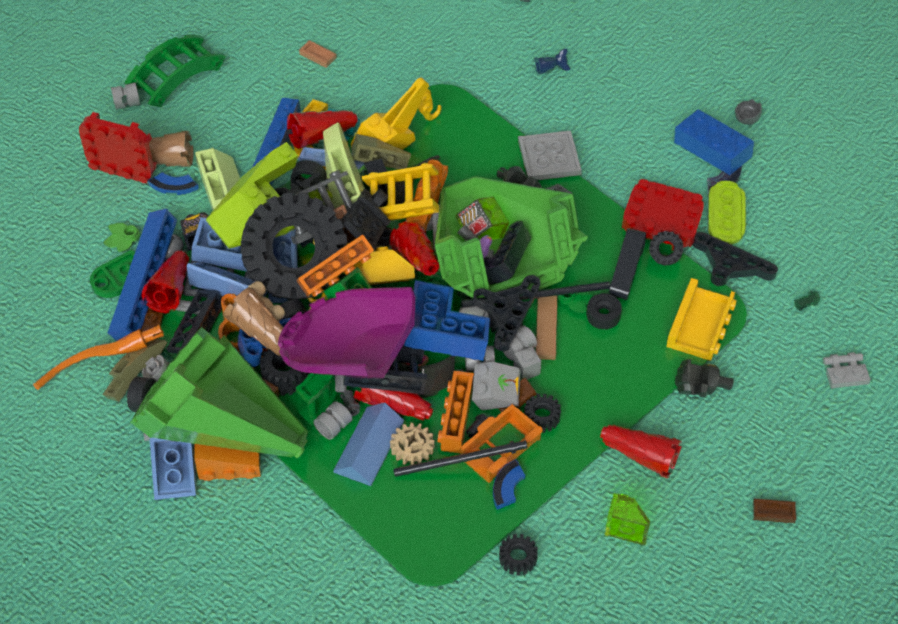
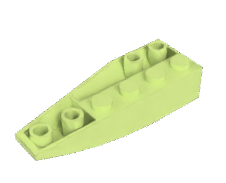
[323,122,365,208]
[195,148,240,211]

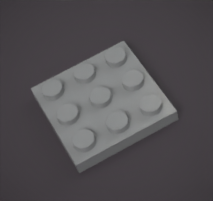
[518,130,581,180]

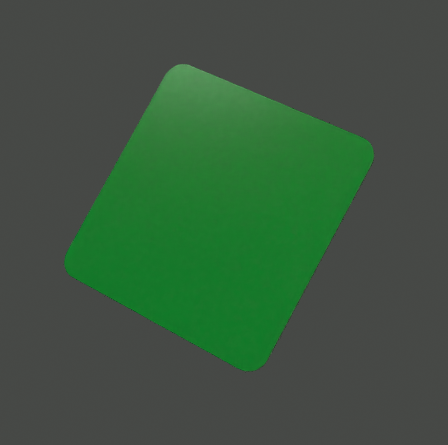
[157,84,747,587]

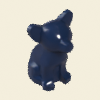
[534,49,570,74]

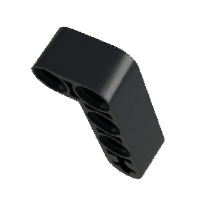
[484,221,532,285]
[609,228,646,300]

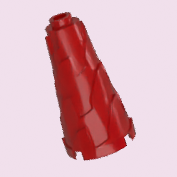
[287,110,358,149]
[389,221,439,276]
[142,251,189,313]
[354,387,434,421]
[600,424,682,479]

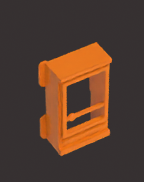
[460,404,543,483]

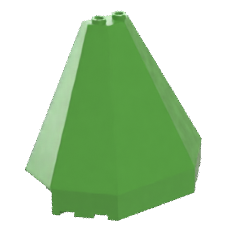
[435,176,588,306]
[130,327,308,458]

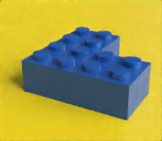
[405,280,490,361]

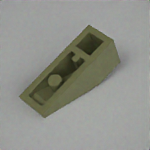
[351,134,411,169]

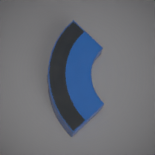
[148,172,199,195]
[493,459,525,510]

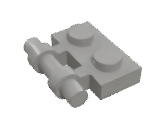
[823,352,870,389]

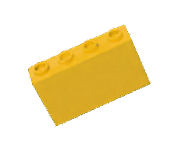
[666,278,737,361]

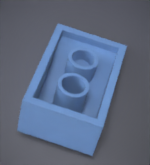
[149,438,196,500]

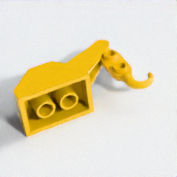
[351,78,441,150]
[308,240,415,303]

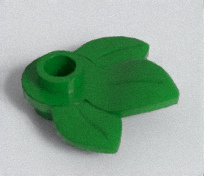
[558,281,595,313]

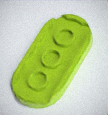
[708,181,746,245]

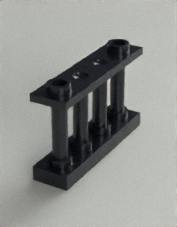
[343,345,427,394]

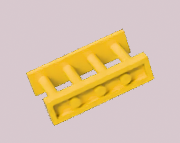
[362,163,439,220]

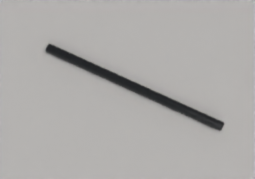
[461,281,610,308]

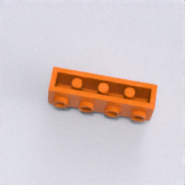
[297,235,374,297]
[438,371,474,453]

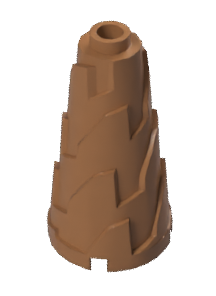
[149,131,194,167]
[223,287,283,356]

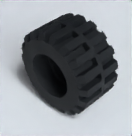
[260,348,310,396]

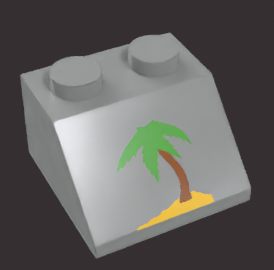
[472,362,521,410]

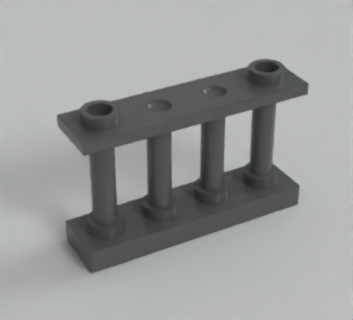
[290,170,352,244]

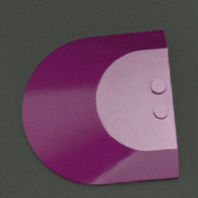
[278,287,415,378]

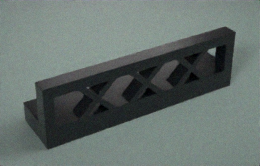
[166,290,222,354]

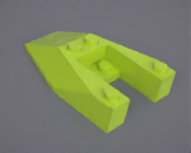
[206,142,333,249]

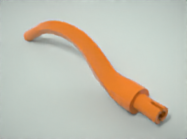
[33,324,164,390]

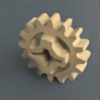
[390,423,434,465]

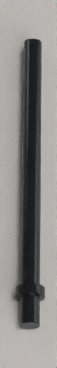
[393,440,528,477]

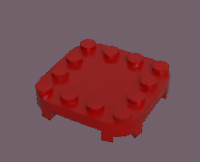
[79,112,157,183]
[622,179,704,251]

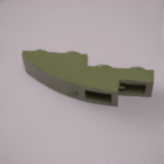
[103,339,167,402]

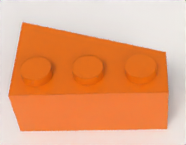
[194,444,261,481]

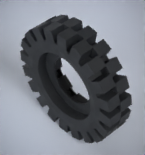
[241,193,347,300]

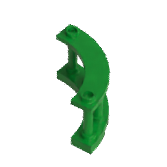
[124,34,226,107]
[296,373,338,427]

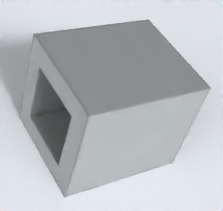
[514,347,541,380]

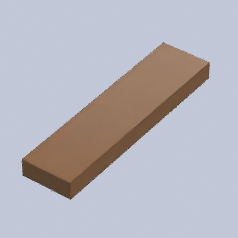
[536,296,557,360]

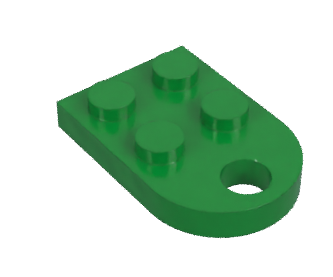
[90,249,135,298]

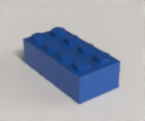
[674,109,754,175]

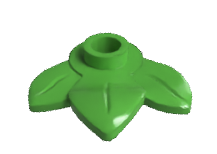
[103,223,140,252]

